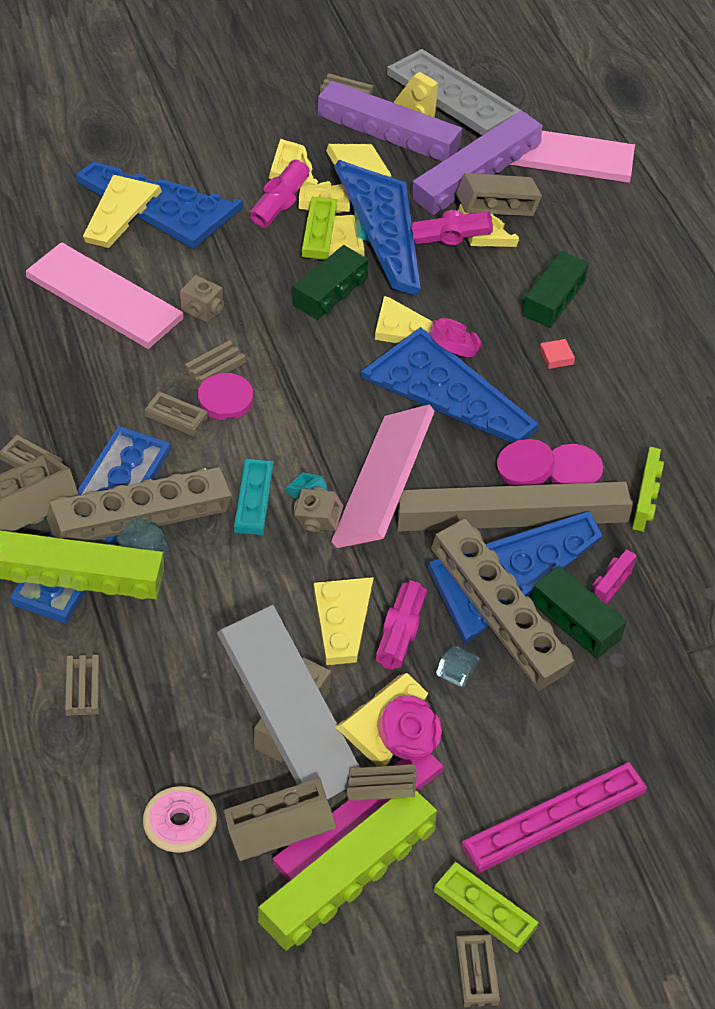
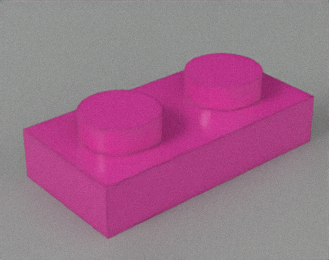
[591,549,637,605]

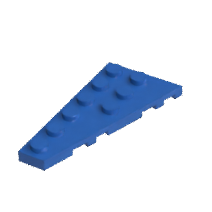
[334,160,421,296]
[76,162,243,249]
[361,327,538,443]
[428,511,602,645]

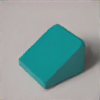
[284,472,329,500]

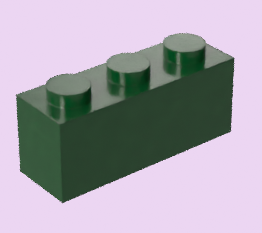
[293,245,369,320]
[522,251,589,328]
[531,566,626,659]

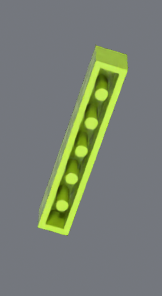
[0,531,164,600]
[258,790,437,951]

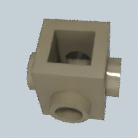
[180,275,224,323]
[294,487,343,532]

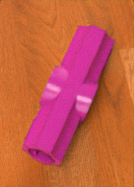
[249,159,310,228]
[412,210,493,245]
[375,580,427,670]

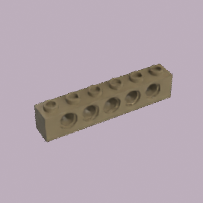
[46,467,232,542]
[431,518,574,691]

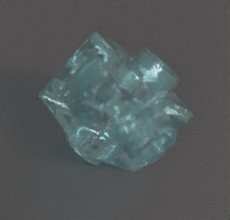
[116,518,170,556]

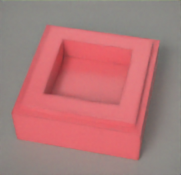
[539,339,575,369]

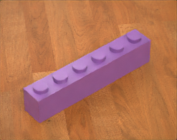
[318,81,462,162]
[413,110,542,215]

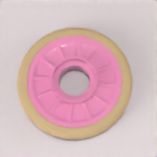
[143,786,217,853]

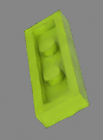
[302,196,337,259]
[632,447,664,532]
[434,862,539,953]

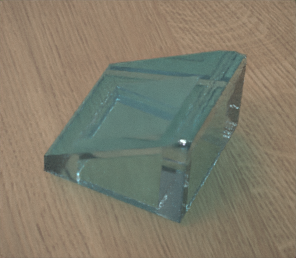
[437,645,481,687]

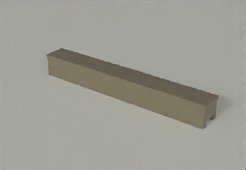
[396,482,633,532]

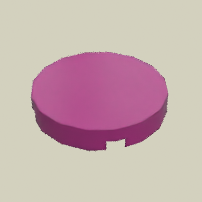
[429,318,482,357]
[198,373,253,420]
[497,439,555,486]
[550,444,603,484]
[378,696,442,760]

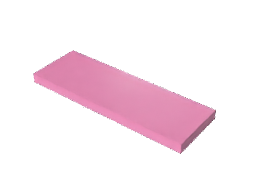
[509,131,635,183]
[26,242,183,349]
[331,404,435,548]

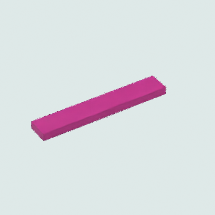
[273,754,444,882]
[461,762,647,874]

